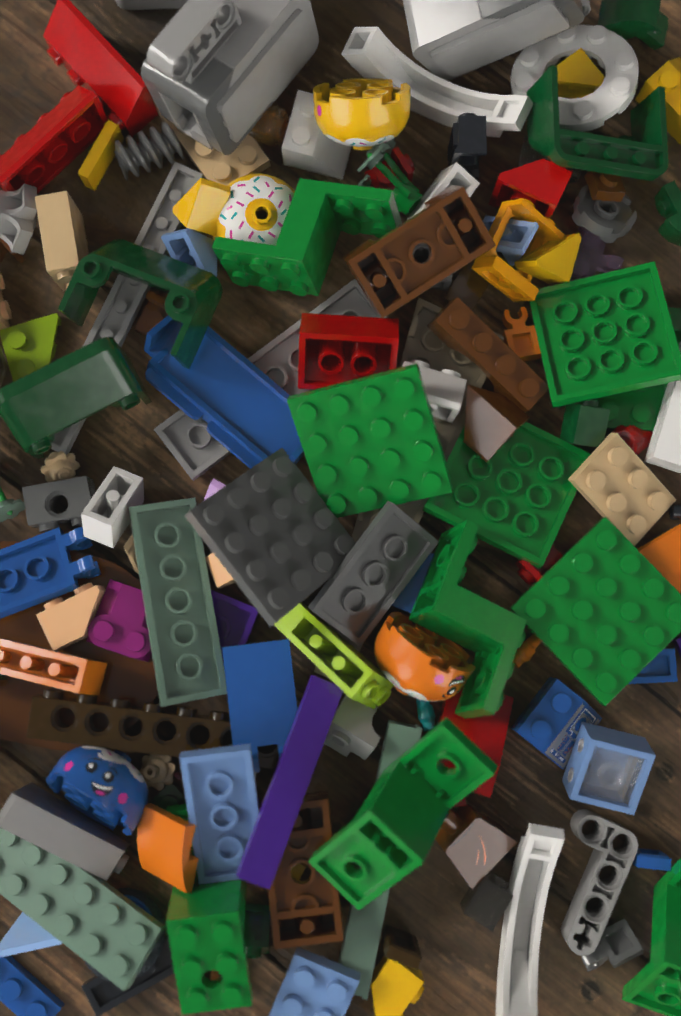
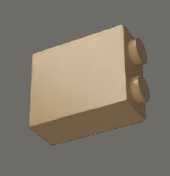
[35,191,89,291]

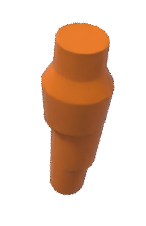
[513,634,541,668]

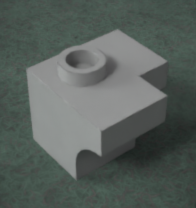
[0,184,37,255]
[324,694,381,760]

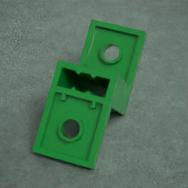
[212,178,402,296]
[408,519,527,719]
[308,717,498,910]
[166,803,253,1015]
[622,858,681,1016]

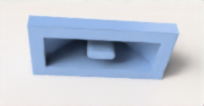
[0,912,62,957]

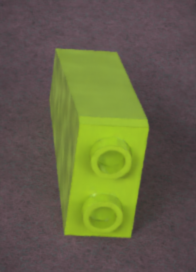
[273,602,394,709]

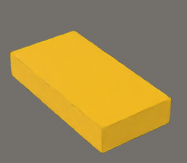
[78,120,124,191]

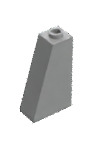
[0,782,131,881]

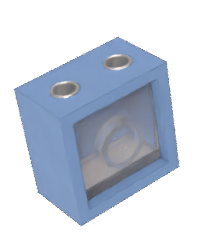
[562,722,656,815]

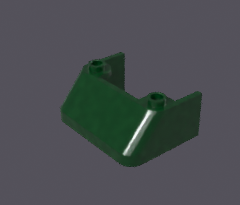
[526,65,669,181]
[58,239,223,369]
[0,337,152,459]

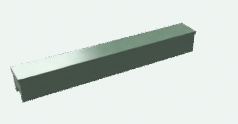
[338,719,422,1000]

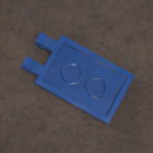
[0,527,101,619]
[222,639,298,773]

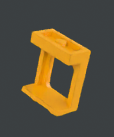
[471,198,565,302]

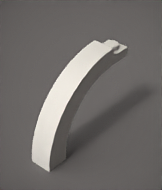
[341,27,533,138]
[496,823,565,1016]

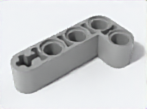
[561,809,638,956]

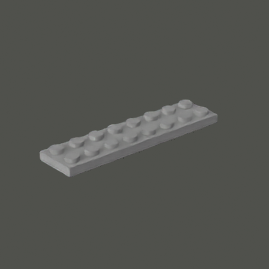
[154,279,388,481]

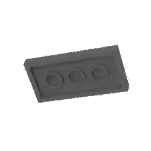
[308,501,439,647]

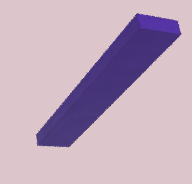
[235,675,343,890]

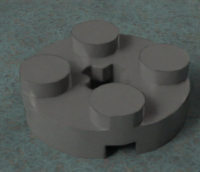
[572,185,637,243]

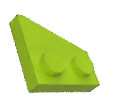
[0,313,61,382]

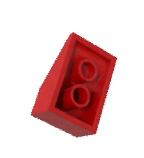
[437,686,514,798]

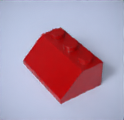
[298,313,399,390]

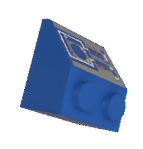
[511,677,602,770]

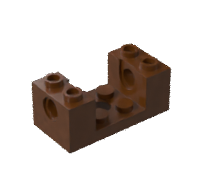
[342,185,496,318]
[259,790,344,949]

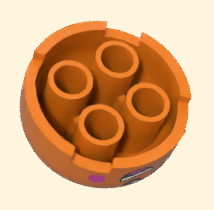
[374,612,475,702]

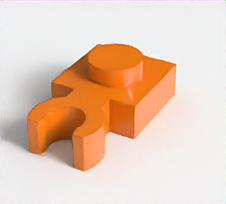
[502,307,541,362]

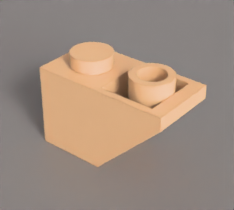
[36,582,106,651]

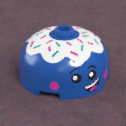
[46,745,149,835]

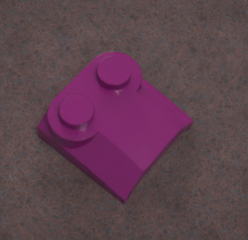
[86,579,152,662]

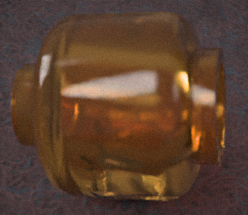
[248,103,290,147]

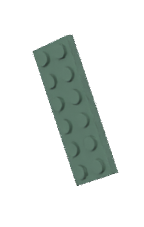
[128,497,227,707]
[0,828,166,991]

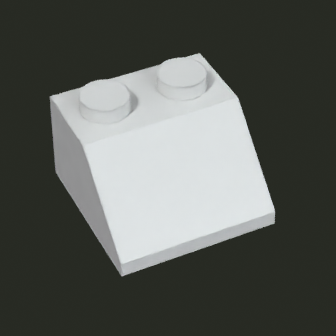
[282,90,352,180]
[402,359,467,423]

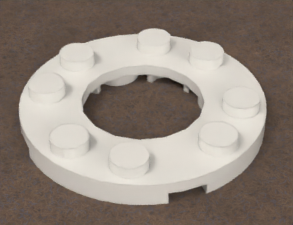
[511,25,639,132]

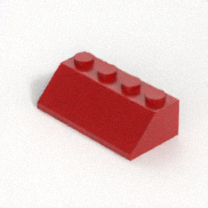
[43,0,159,137]
[0,85,108,193]

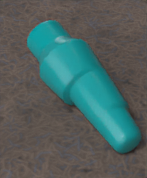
[416,698,436,732]

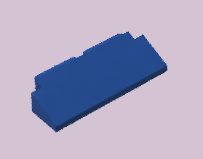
[144,315,304,469]

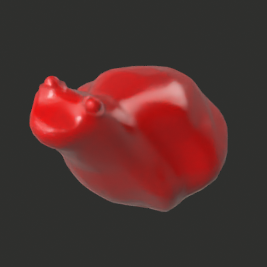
[611,425,653,455]

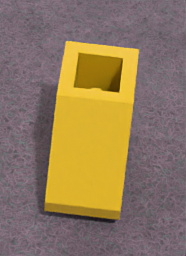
[371,954,425,1016]

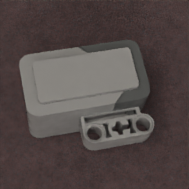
[141,0,319,155]
[403,0,591,80]

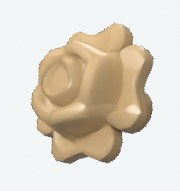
[40,451,80,482]
[139,754,177,791]

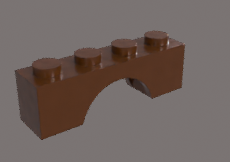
[427,297,549,412]

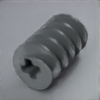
[114,122,184,182]

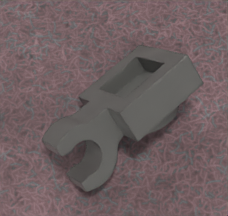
[581,919,644,972]

